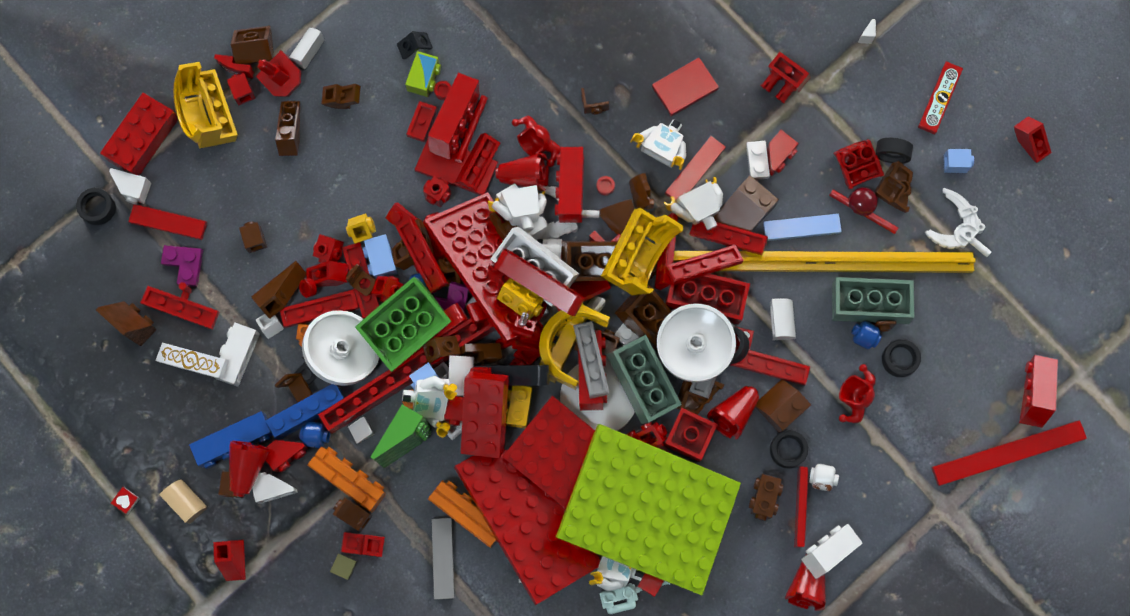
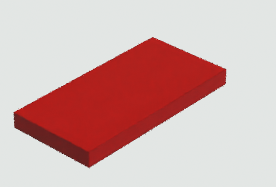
[415,139,498,195]

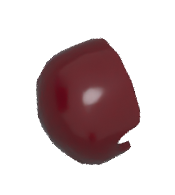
[848,187,878,216]

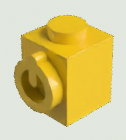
[346,213,376,244]

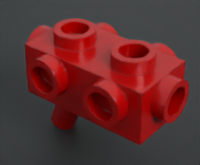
[626,421,667,448]

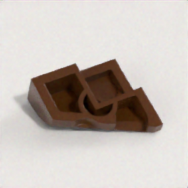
[629,173,655,210]
[597,199,634,235]
[675,380,724,415]

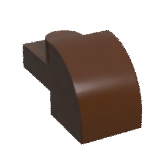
[321,84,361,109]

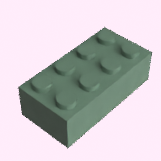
[832,277,914,324]
[606,335,682,424]

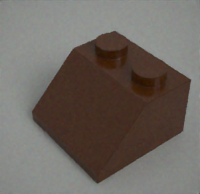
[231,25,274,65]
[755,379,811,433]

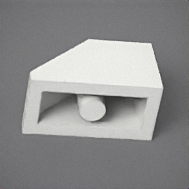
[109,168,151,204]
[252,472,298,504]

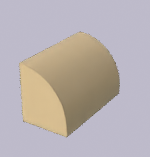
[159,480,208,524]

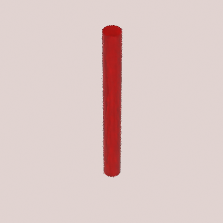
[455,95,488,163]
[829,189,898,234]

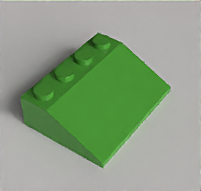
[355,277,452,372]
[371,404,432,468]

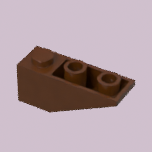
[275,101,300,156]
[251,261,306,319]
[333,497,372,532]

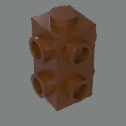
[749,474,783,521]

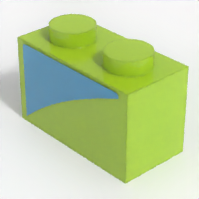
[405,51,441,97]

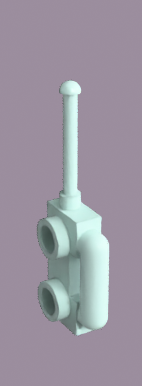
[599,581,671,614]

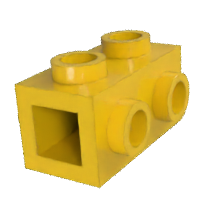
[497,278,544,320]
[506,386,533,429]

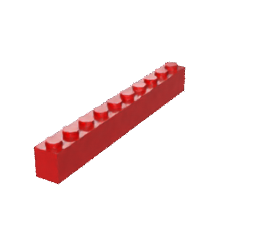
[318,318,496,434]

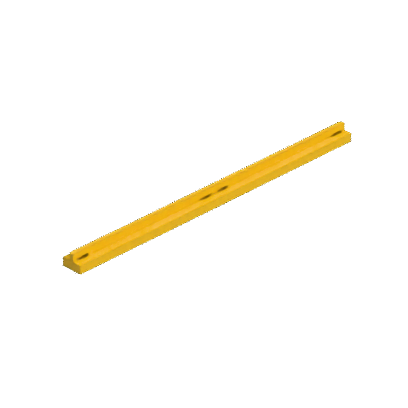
[673,251,976,273]

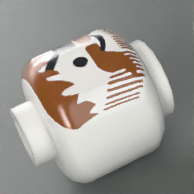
[809,464,839,492]

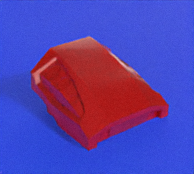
[833,139,884,189]

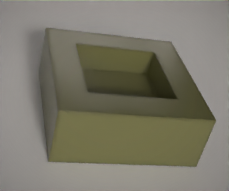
[330,554,357,580]

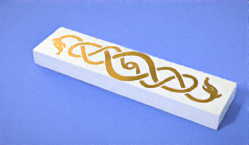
[155,343,229,380]

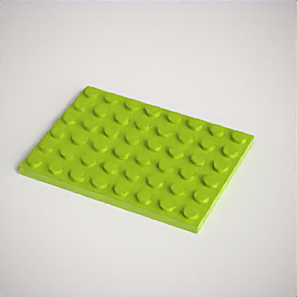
[556,424,741,595]

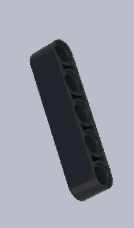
[474,365,549,386]

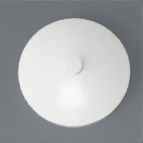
[657,304,736,382]
[302,311,379,386]
[560,359,635,431]

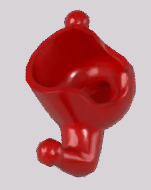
[512,116,561,167]
[839,364,876,423]

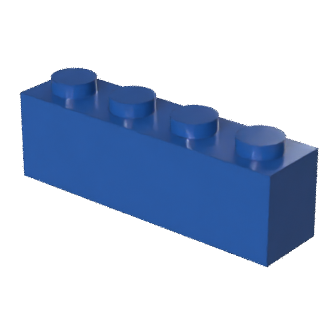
[265,384,345,440]
[189,411,273,469]

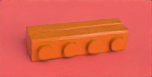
[307,446,386,513]
[428,480,497,548]

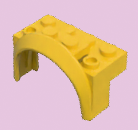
[173,62,238,149]
[601,208,683,295]
[539,304,610,390]

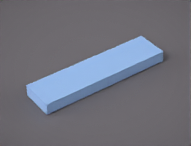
[763,214,842,241]

